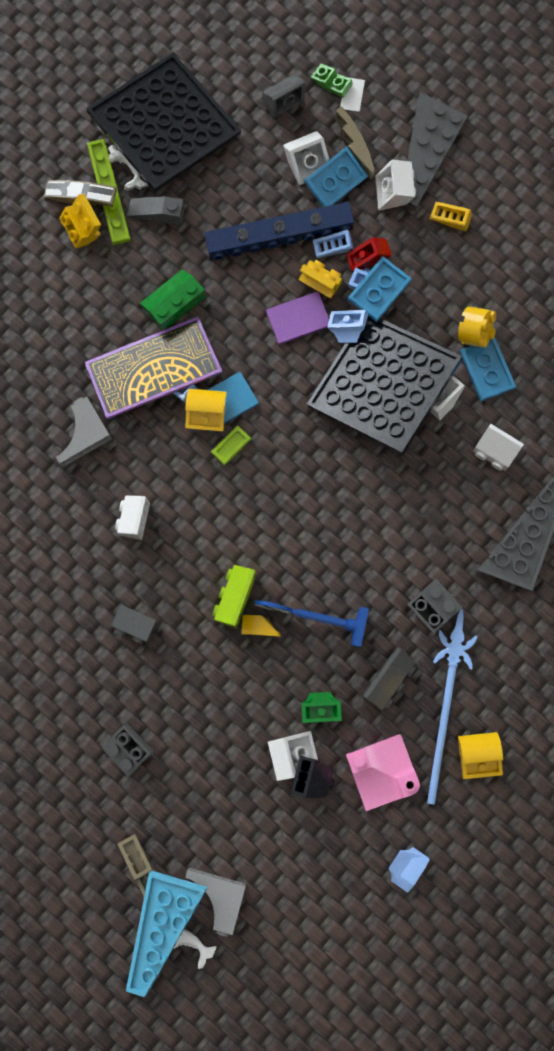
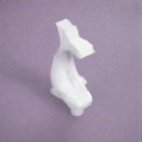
[108,145,148,191]
[174,929,217,969]

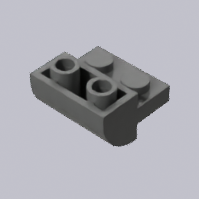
[407,579,463,633]
[102,723,154,777]

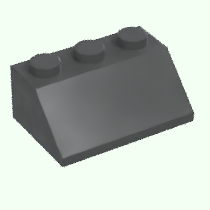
[362,647,416,711]

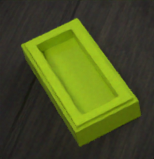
[211,426,251,466]

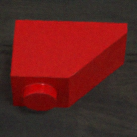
[346,237,392,271]

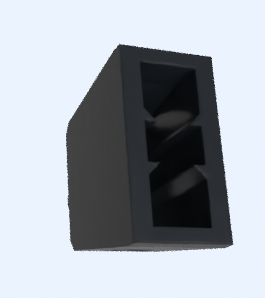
[291,756,335,798]

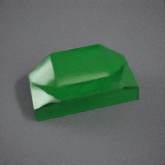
[301,692,342,723]

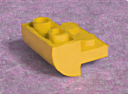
[60,194,101,248]
[298,260,343,298]
[185,389,227,431]
[458,732,503,779]

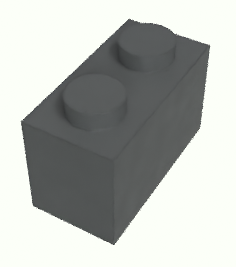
[111,605,158,644]

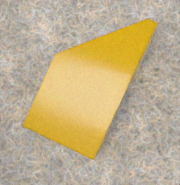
[241,615,280,637]

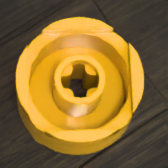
[458,306,496,348]

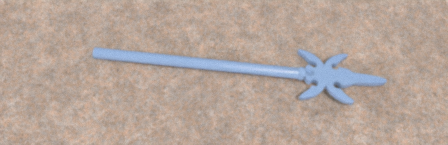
[427,609,477,805]

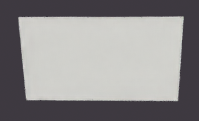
[340,78,365,112]

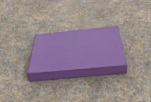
[266,291,329,345]

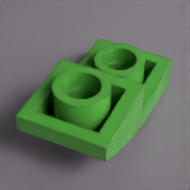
[311,64,353,98]

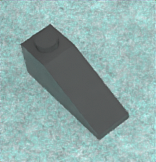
[128,196,185,225]

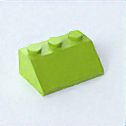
[212,565,256,629]

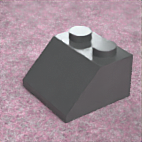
[262,75,305,118]

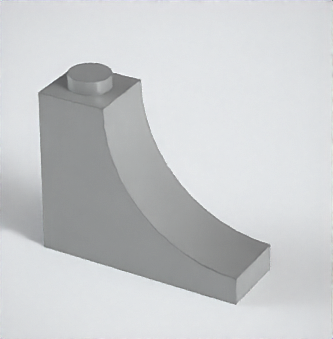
[56,397,112,467]
[185,868,246,937]

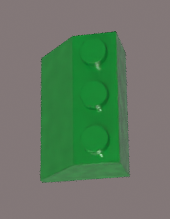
[139,269,206,331]

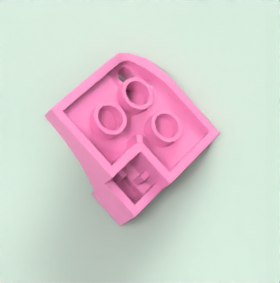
[345,734,420,811]

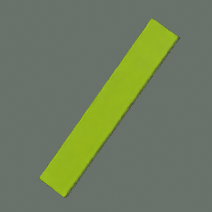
[87,139,131,245]

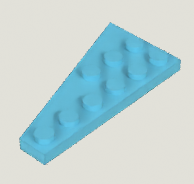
[126,871,208,997]

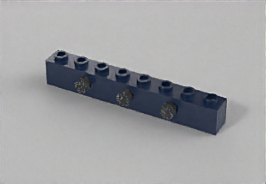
[204,202,354,260]

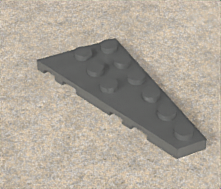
[407,92,468,209]
[477,478,554,592]

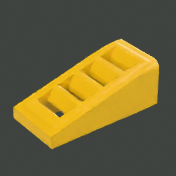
[430,202,472,231]

